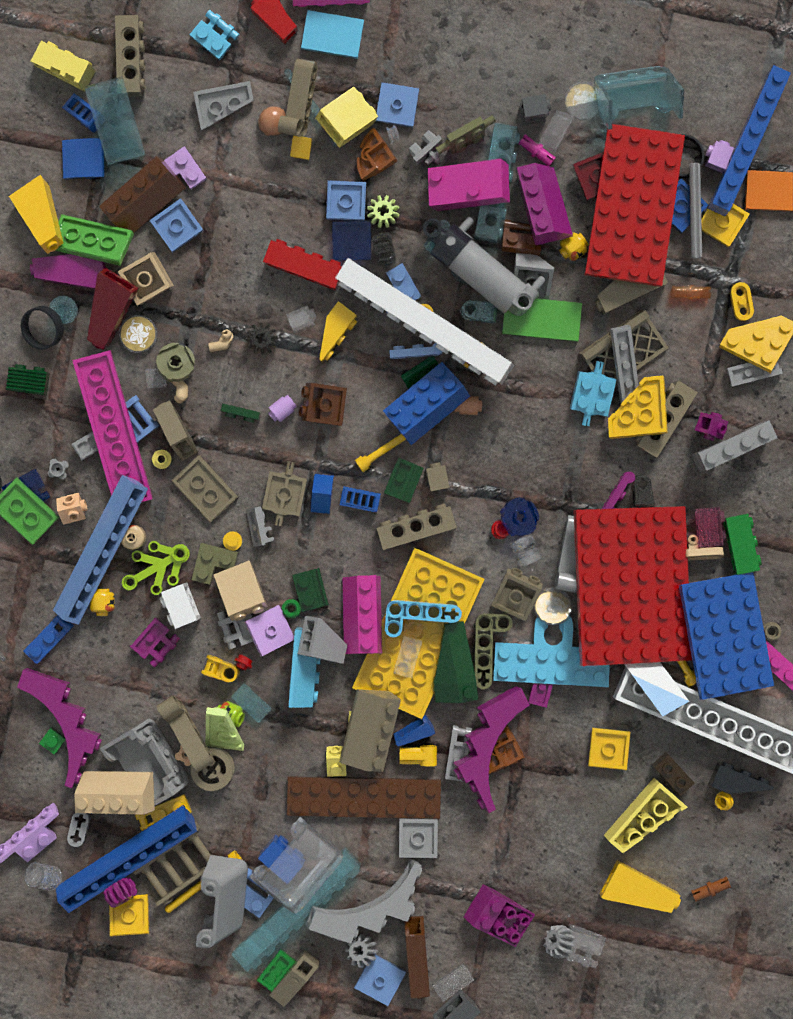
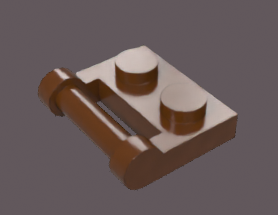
[502,219,541,256]

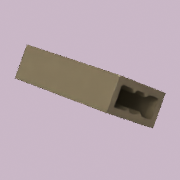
[594,275,668,315]

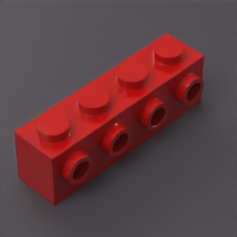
[263,239,342,291]

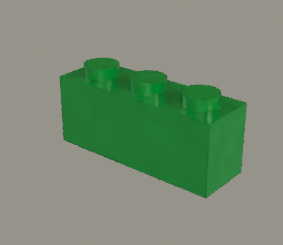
[722,514,762,575]

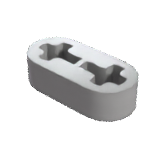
[67,813,90,847]

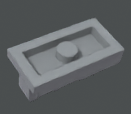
[246,506,274,547]

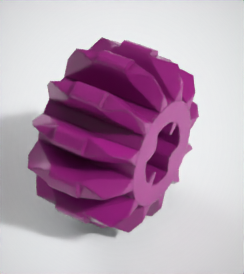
[104,877,137,907]

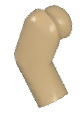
[208,329,233,352]
[171,380,188,403]

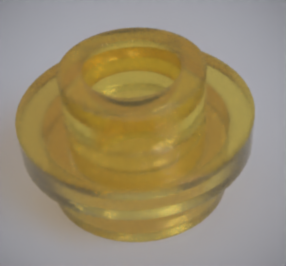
[403,619,423,638]

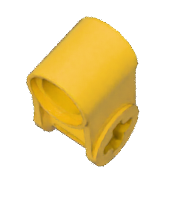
[201,655,240,682]

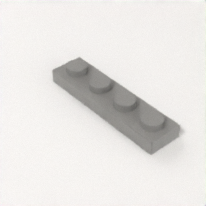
[610,325,639,403]

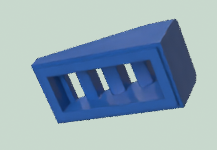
[62,93,105,133]
[340,486,381,513]
[393,715,435,747]

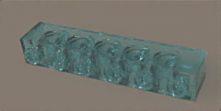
[474,123,520,243]

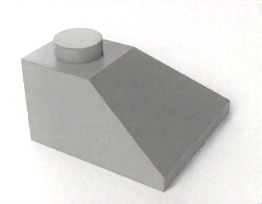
[513,253,554,300]

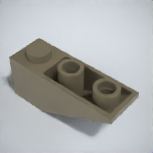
[269,949,319,1007]

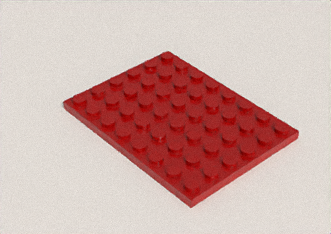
[574,506,692,666]

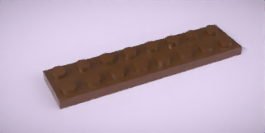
[287,776,441,819]

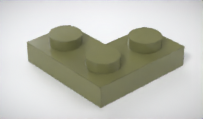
[192,543,239,585]

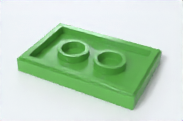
[0,478,59,545]

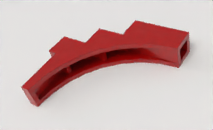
[250,0,298,45]

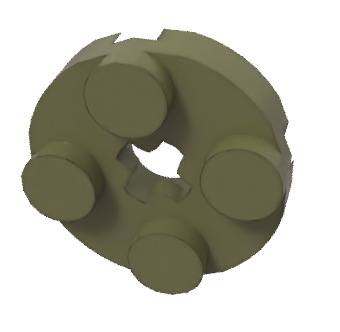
[156,343,195,382]

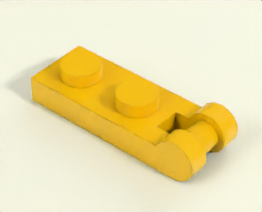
[134,794,192,832]

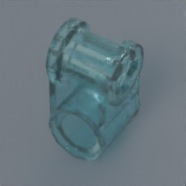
[460,300,498,323]

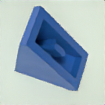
[311,474,334,514]

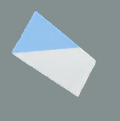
[624,662,689,716]

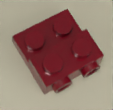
[572,152,603,201]

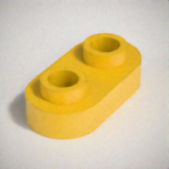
[730,282,754,321]

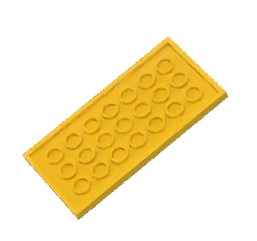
[352,548,484,719]

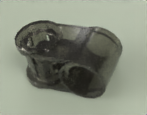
[632,475,655,508]

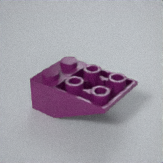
[463,884,535,947]

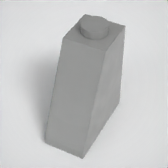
[297,616,347,664]

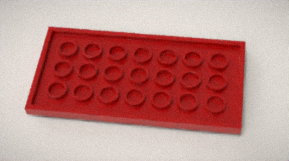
[585,123,685,287]

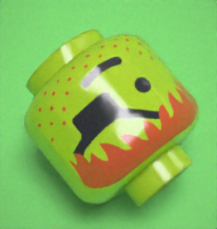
[217,701,245,727]

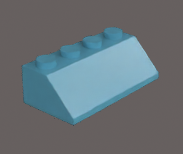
[288,627,321,708]

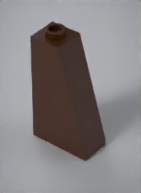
[405,916,430,999]

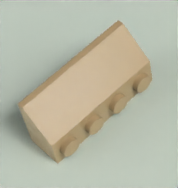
[74,771,155,815]

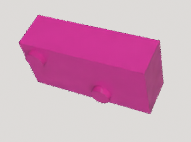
[428,159,510,211]

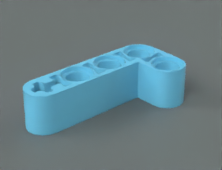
[385,600,462,637]

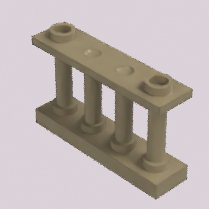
[134,821,221,906]

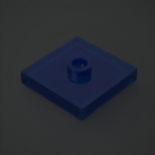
[332,221,371,261]

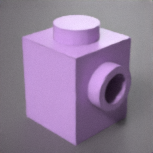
[705,140,734,173]

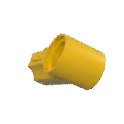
[400,745,437,766]

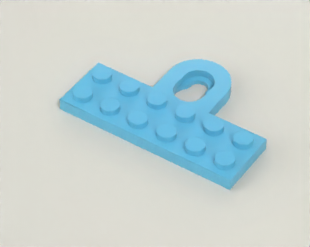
[493,607,610,687]

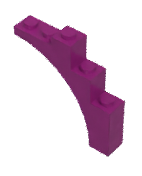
[17,668,102,788]
[453,686,530,813]

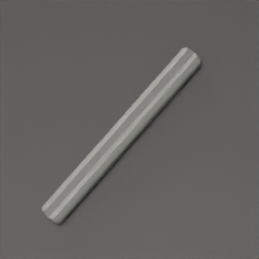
[689,163,702,259]

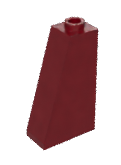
[87,268,139,350]

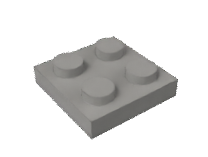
[399,818,438,858]

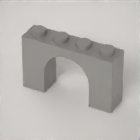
[691,420,777,472]

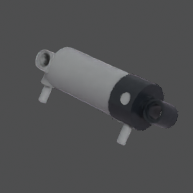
[421,217,545,316]

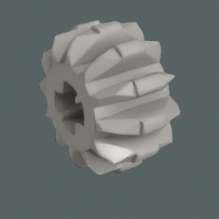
[543,925,576,959]
[344,934,378,968]

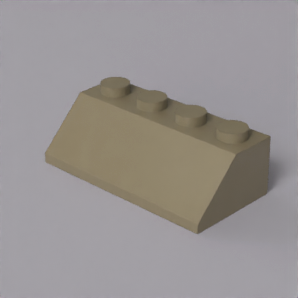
[339,689,401,772]

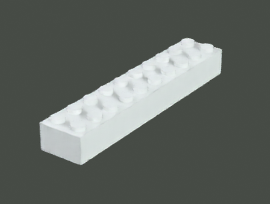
[335,258,514,386]
[613,664,793,774]

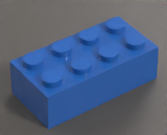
[383,362,470,445]

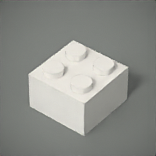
[160,583,201,629]

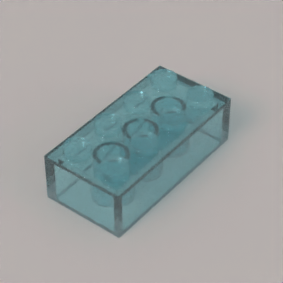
[85,76,145,165]

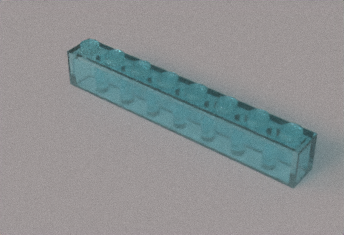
[232,847,361,972]

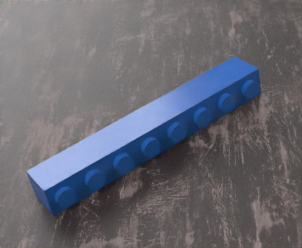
[707,65,791,216]
[56,805,197,913]

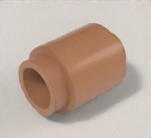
[454,396,482,415]

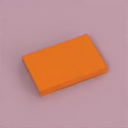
[745,170,793,212]

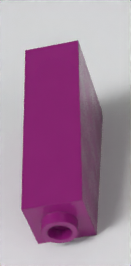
[30,254,106,290]

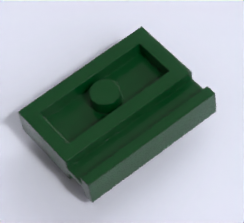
[384,457,424,503]
[292,568,329,612]

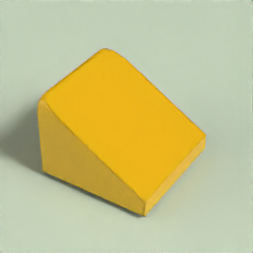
[290,136,312,160]

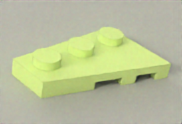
[205,707,244,751]

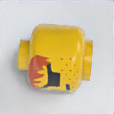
[559,232,589,261]
[90,589,115,616]

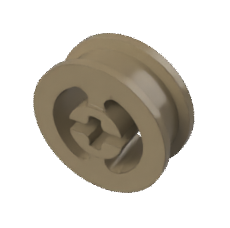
[190,747,235,791]

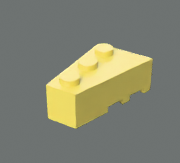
[31,41,95,92]

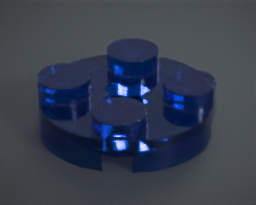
[500,497,539,537]

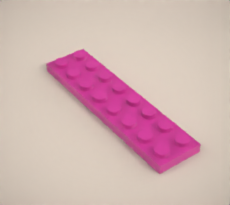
[72,350,153,502]

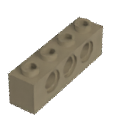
[115,15,146,97]
[635,381,698,459]
[377,504,457,550]

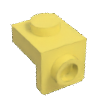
[326,746,346,777]

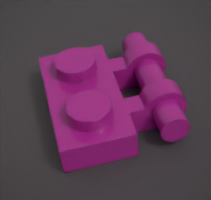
[130,617,180,667]

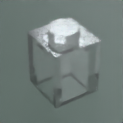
[286,305,317,334]

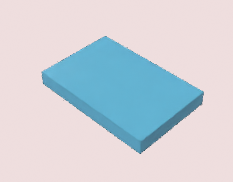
[301,10,364,59]

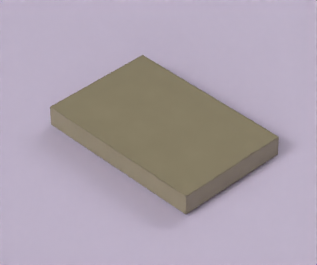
[171,455,238,523]

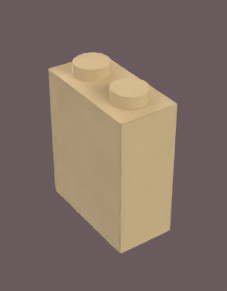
[214,561,268,621]

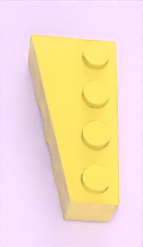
[604,778,687,853]

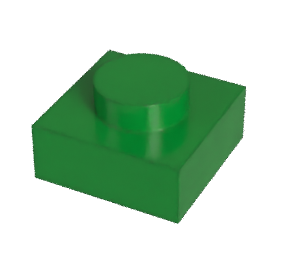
[39,727,66,755]

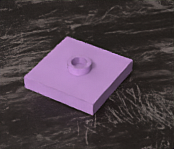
[244,605,294,656]

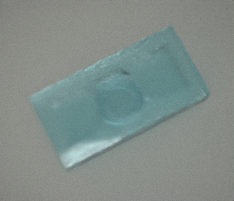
[231,683,272,723]

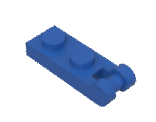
[23,615,74,664]

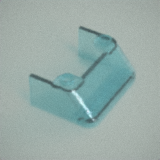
[594,66,684,130]

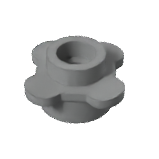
[48,459,69,479]

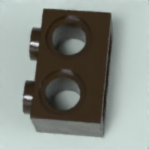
[652,752,695,796]

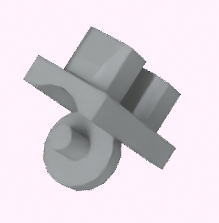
[408,130,442,166]

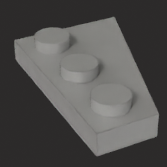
[193,81,254,131]

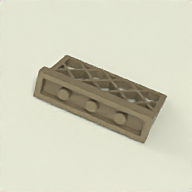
[579,310,668,385]

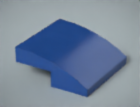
[62,138,104,180]

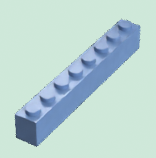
[53,475,148,625]

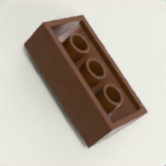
[99,156,186,233]

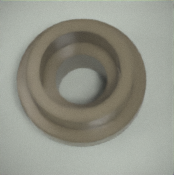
[763,622,781,641]

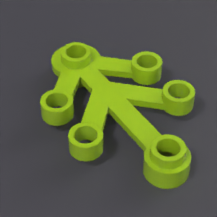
[122,541,190,595]

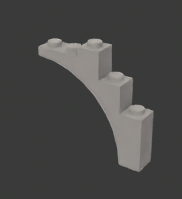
[306,858,422,944]

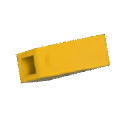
[319,301,358,362]

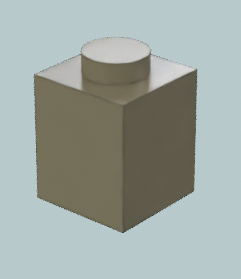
[426,462,450,492]

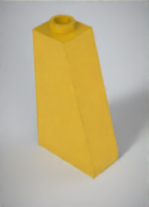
[9,175,63,254]
[599,860,681,913]

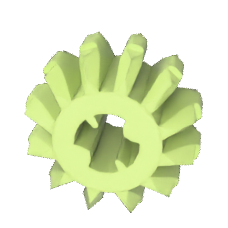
[367,195,399,228]

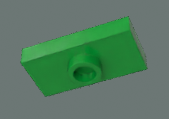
[257,949,296,992]

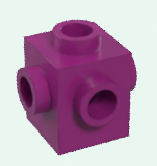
[695,412,728,441]

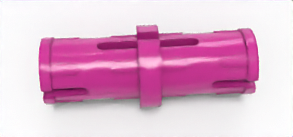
[518,134,556,166]

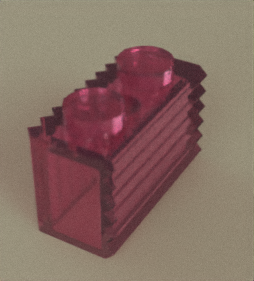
[695,507,726,547]

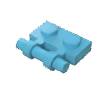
[189,10,240,61]

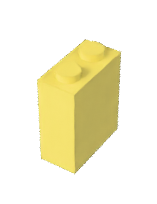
[315,87,378,148]

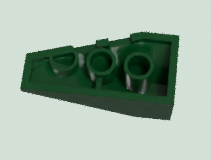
[433,621,478,703]

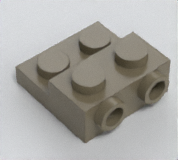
[491,568,543,621]

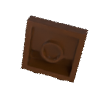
[299,383,347,426]

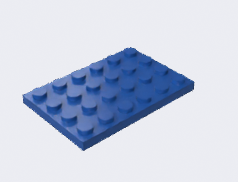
[679,572,774,700]

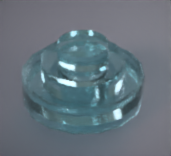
[49,296,78,324]

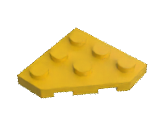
[719,316,793,373]
[608,375,668,439]

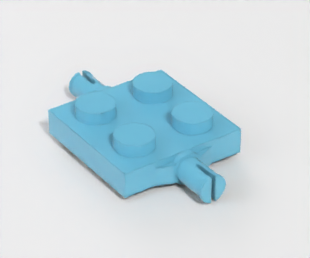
[570,361,617,426]

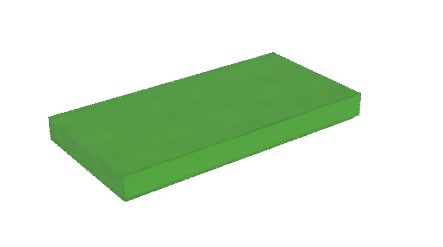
[55,214,134,266]
[502,299,582,342]

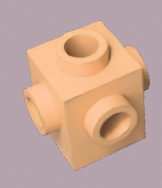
[56,493,88,525]

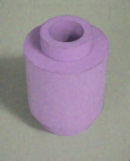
[268,395,297,422]

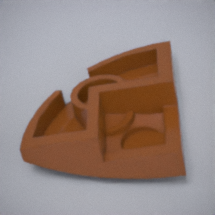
[357,128,397,180]
[489,725,525,774]

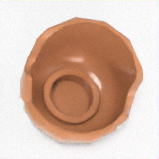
[258,106,286,136]

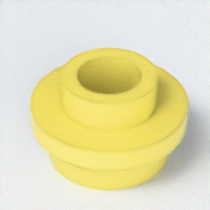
[152,450,172,469]

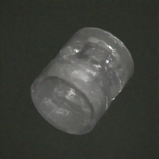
[509,533,543,568]
[25,862,62,891]

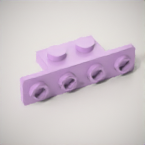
[0,803,59,863]

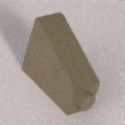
[153,401,199,461]

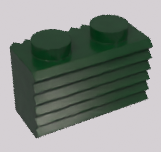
[6,364,50,396]

